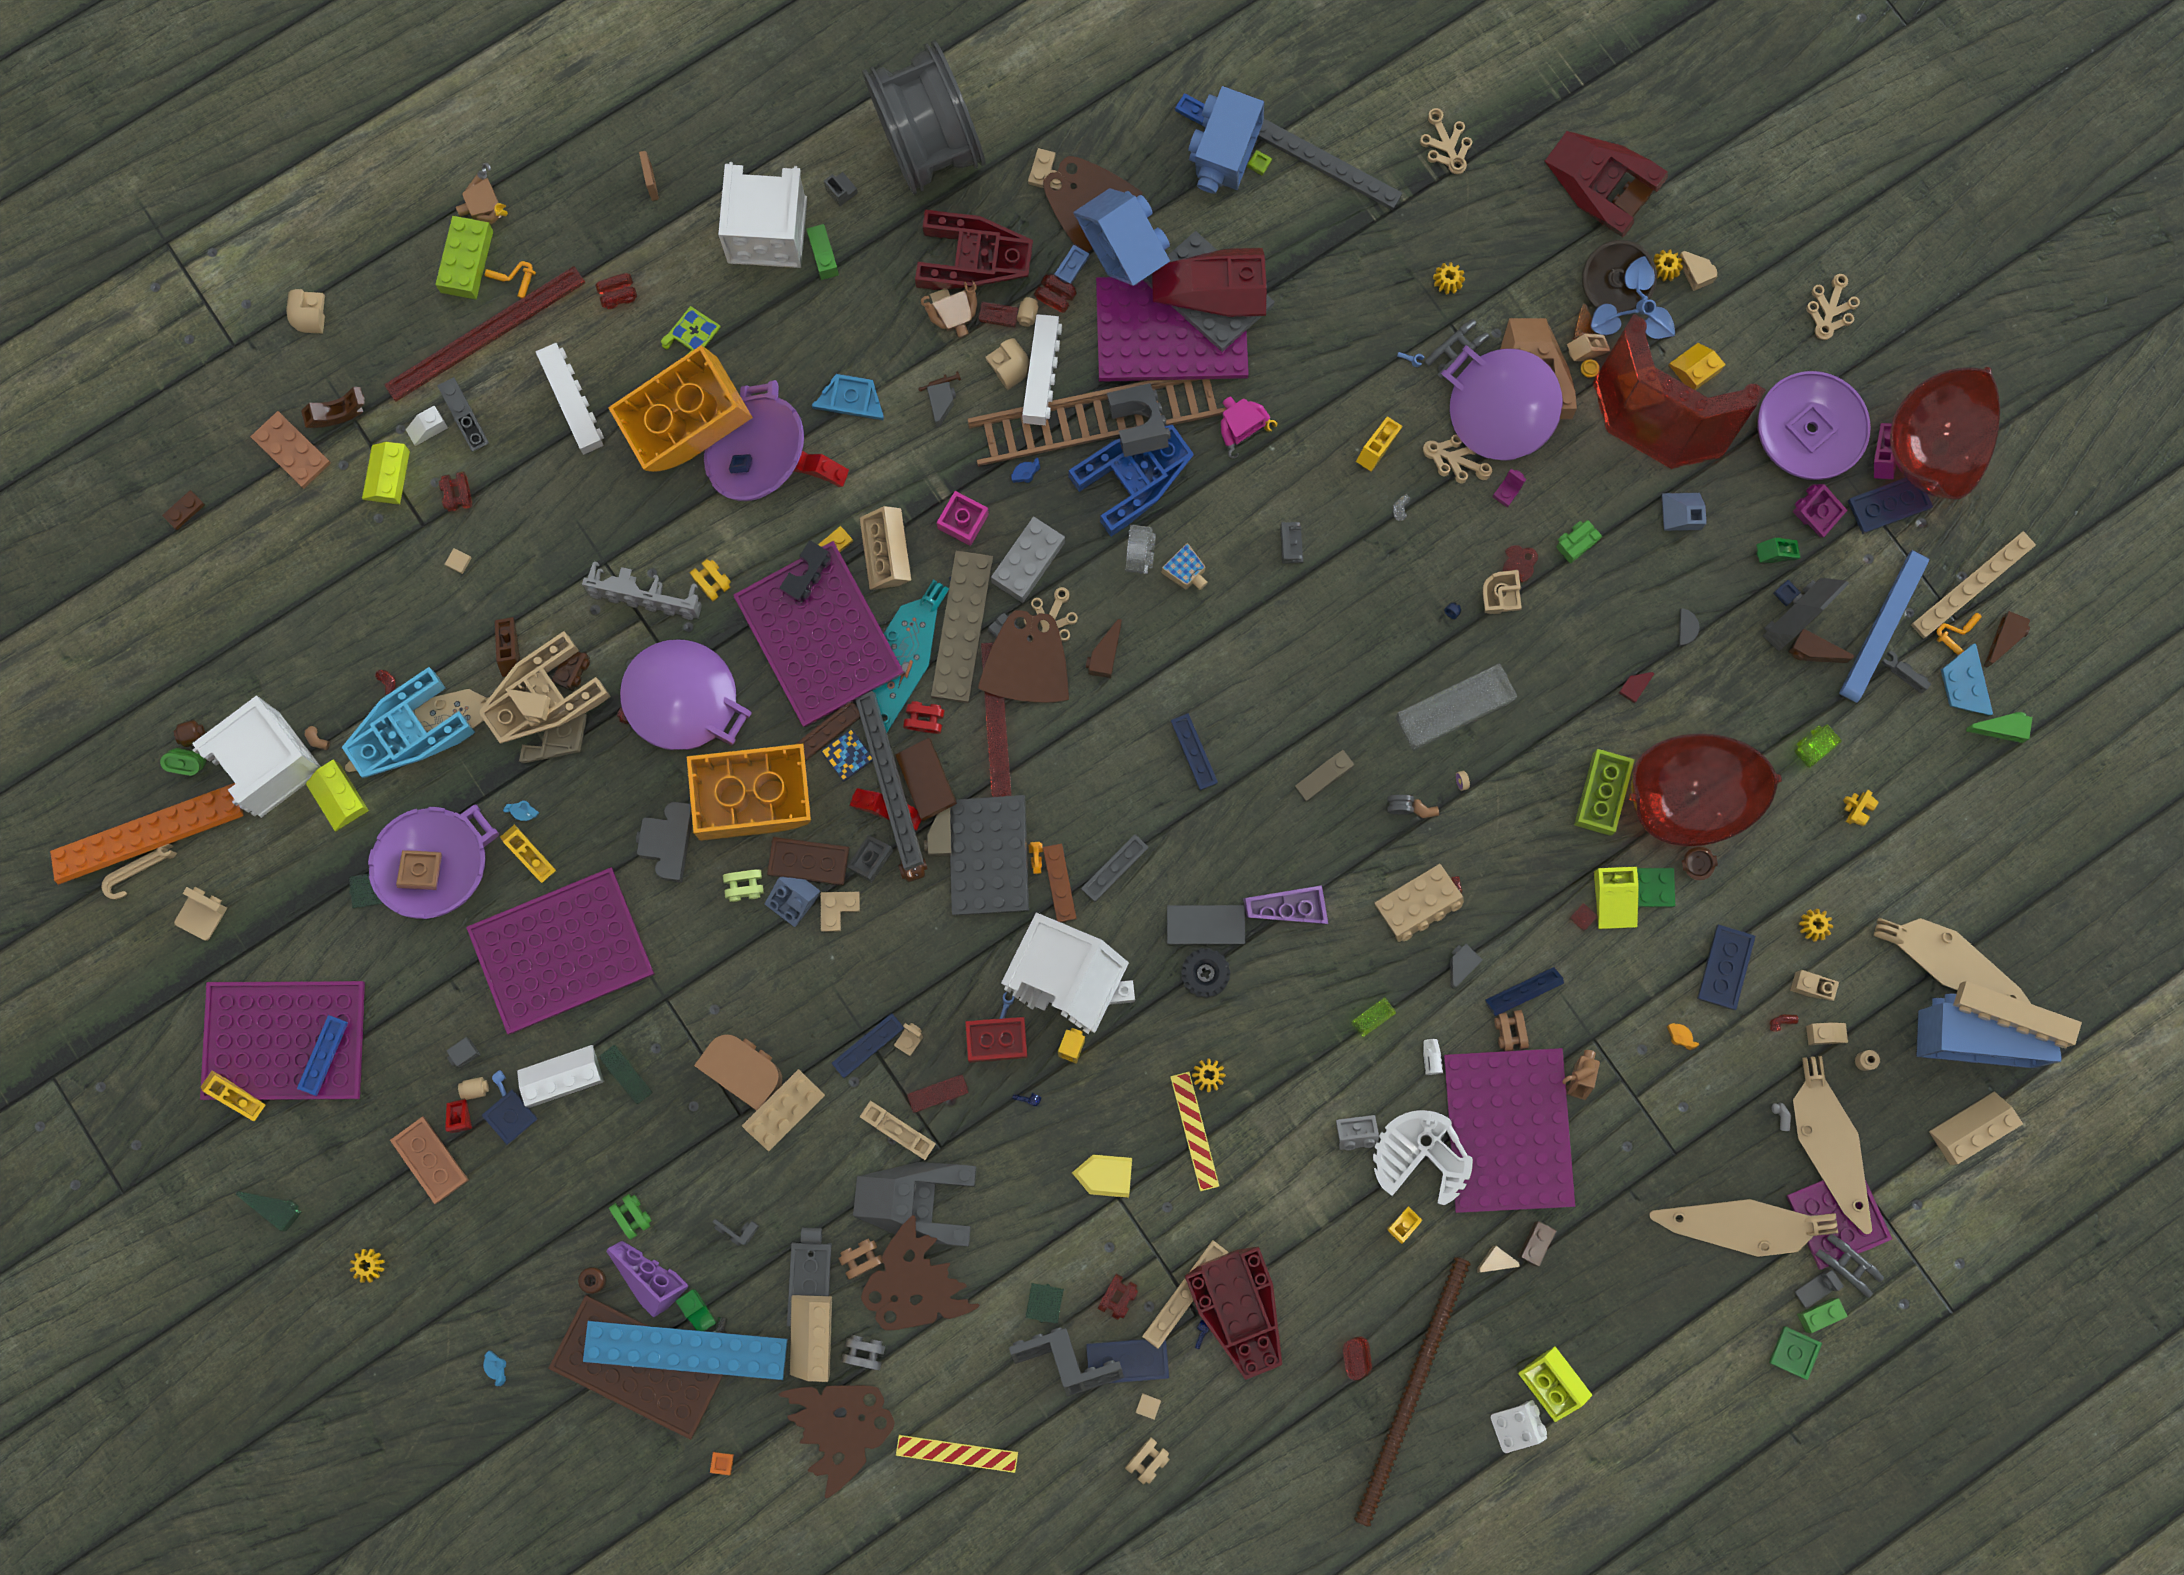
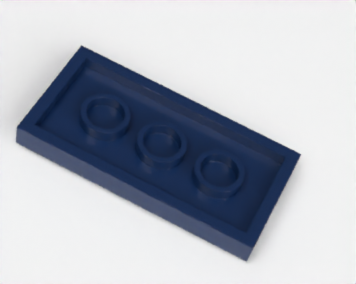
[1848,473,1933,534]
[1697,925,1756,1010]
[1086,1339,1169,1383]

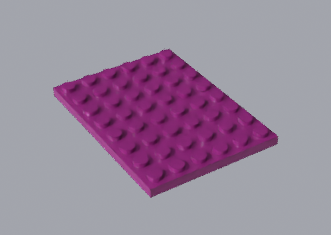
[1096,277,1248,381]
[733,541,904,727]
[466,867,655,1035]
[200,981,365,1100]
[1444,1048,1575,1213]

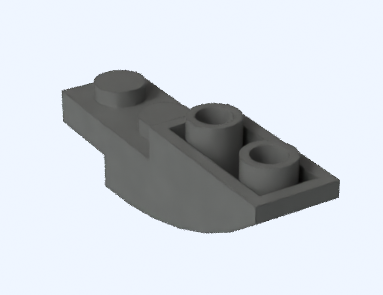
[437,377,489,452]

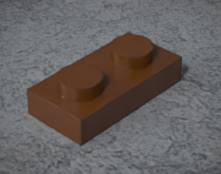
[162,490,205,530]

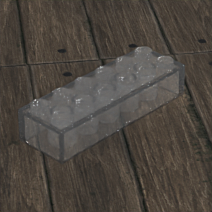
[1395,663,1518,751]

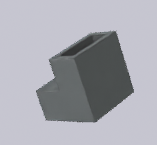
[824,172,858,206]

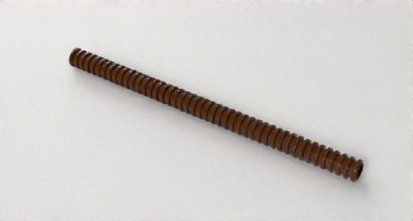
[1354,1257,1471,1527]

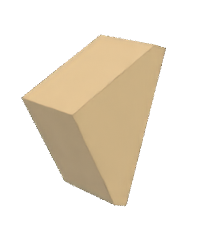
[1477,1246,1520,1273]

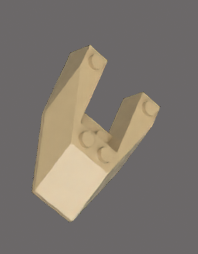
[479,631,611,744]

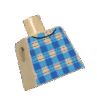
[1161,543,1208,590]

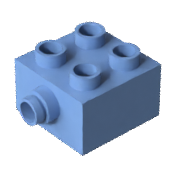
[1188,86,1264,194]
[1073,188,1170,286]

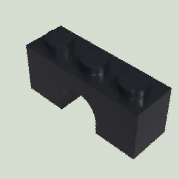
[779,540,832,604]

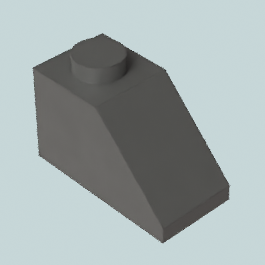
[927,382,956,428]
[1450,944,1483,989]

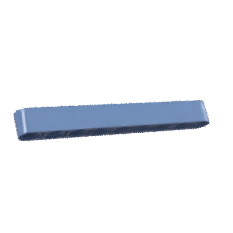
[1839,550,1929,703]

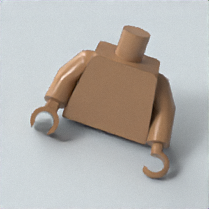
[921,280,977,338]
[1562,1050,1600,1100]

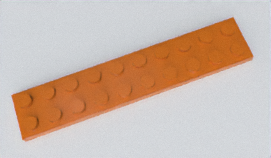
[50,783,244,885]

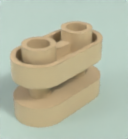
[1125,1437,1170,1484]

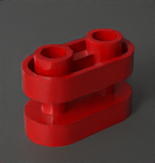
[903,701,944,734]

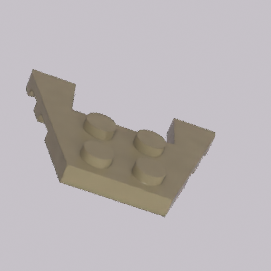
[519,713,587,763]

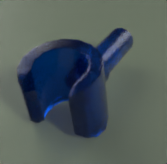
[1012,1093,1041,1106]
[1195,1320,1209,1349]

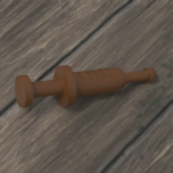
[918,371,961,392]

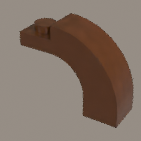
[301,387,365,428]

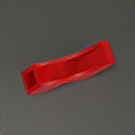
[793,451,849,487]
[849,788,921,831]

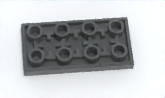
[1167,905,1245,945]

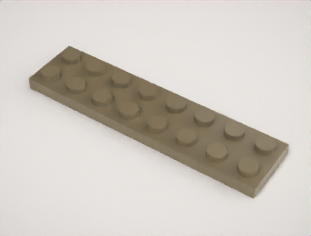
[931,551,993,703]

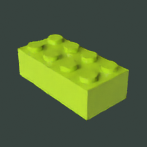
[435,216,493,300]
[1574,749,1635,836]

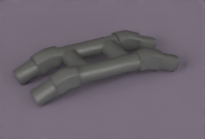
[1425,319,1489,379]
[1815,1234,1884,1298]

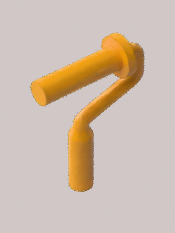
[485,261,536,299]
[1937,613,1982,655]

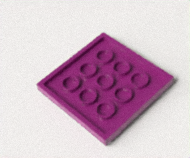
[1786,1180,1892,1270]

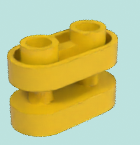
[689,559,731,602]

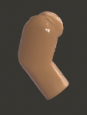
[305,726,330,750]
[1412,799,1439,818]

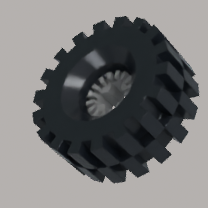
[1181,948,1230,999]

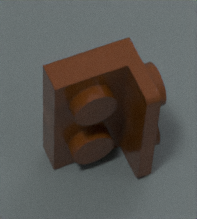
[552,652,590,691]

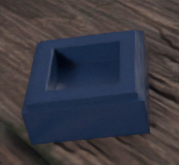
[729,454,752,473]
[1773,580,1801,607]

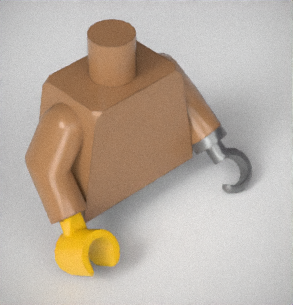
[456,163,508,224]

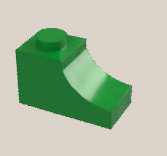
[1756,538,1800,563]
[676,1289,717,1331]

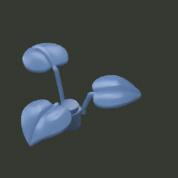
[1591,256,1675,339]

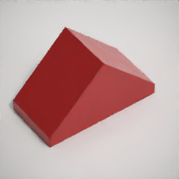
[445,1099,472,1133]

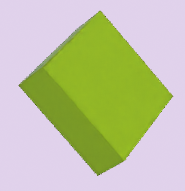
[1247,150,1272,176]

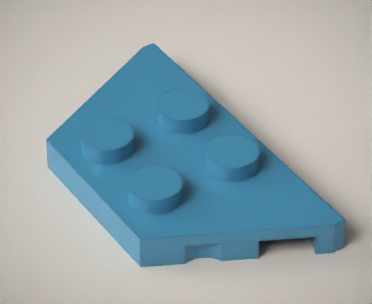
[812,374,884,420]
[1941,644,1993,716]

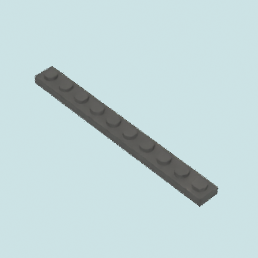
[1257,119,1402,210]
[856,691,924,871]

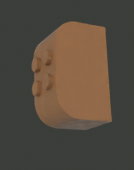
[694,1035,782,1110]

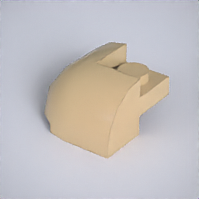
[286,289,325,334]
[985,338,1030,390]
[1483,570,1522,614]

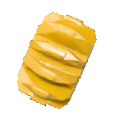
[1653,249,1683,282]
[1433,262,1465,295]
[1798,909,1833,942]
[1192,1059,1226,1092]
[350,1249,385,1283]

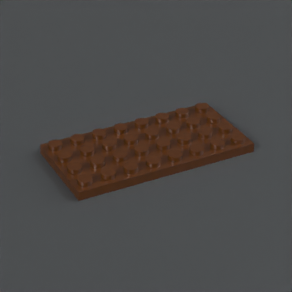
[548,1295,723,1440]

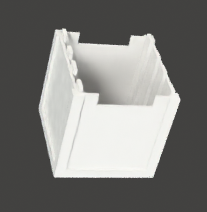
[718,162,807,268]
[192,695,321,818]
[1001,913,1129,1034]

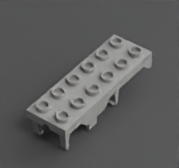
[582,561,702,620]

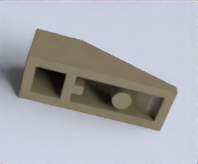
[1295,750,1354,802]
[924,808,952,857]

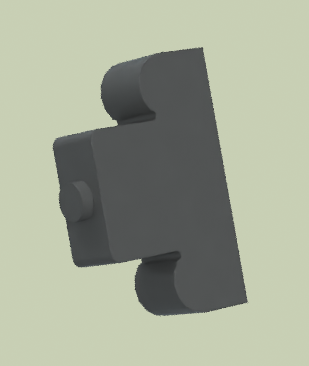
[636,802,692,883]

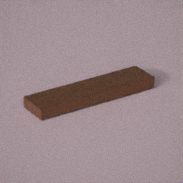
[796,702,861,762]

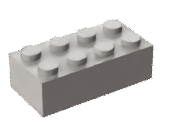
[991,516,1065,603]

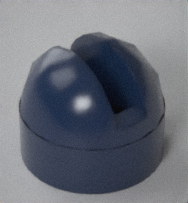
[1444,602,1461,619]

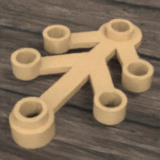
[1420,108,1472,174]
[1806,274,1860,340]
[1423,435,1492,483]
[1024,587,1077,642]

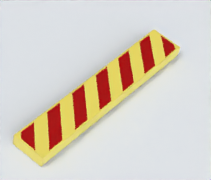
[1170,1072,1219,1191]
[896,1435,1018,1473]

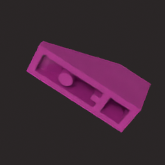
[1874,423,1900,479]

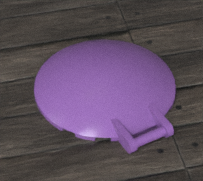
[1441,345,1563,461]
[704,380,804,501]
[620,640,752,750]
[368,805,499,919]

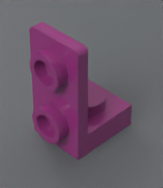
[1492,469,1526,508]

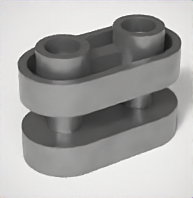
[841,1335,885,1370]

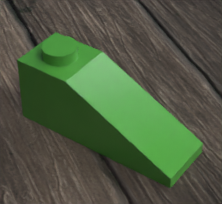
[806,224,839,280]
[1966,712,2032,743]

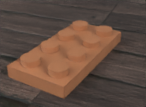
[250,411,331,489]
[390,1116,469,1204]

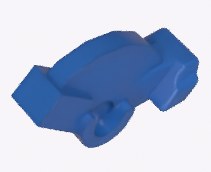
[1011,458,1041,483]

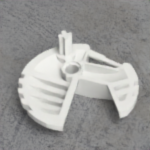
[1373,1110,1473,1205]

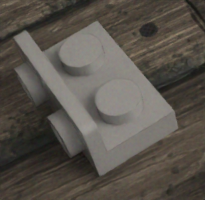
[1336,1115,1379,1150]

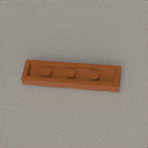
[1043,844,1076,923]

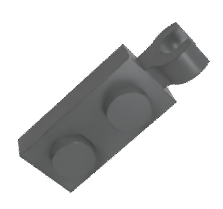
[1881,651,1931,694]

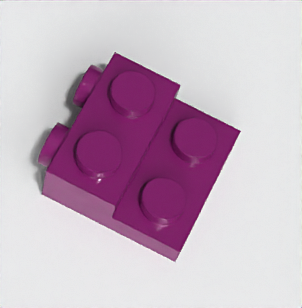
[1793,484,1847,538]

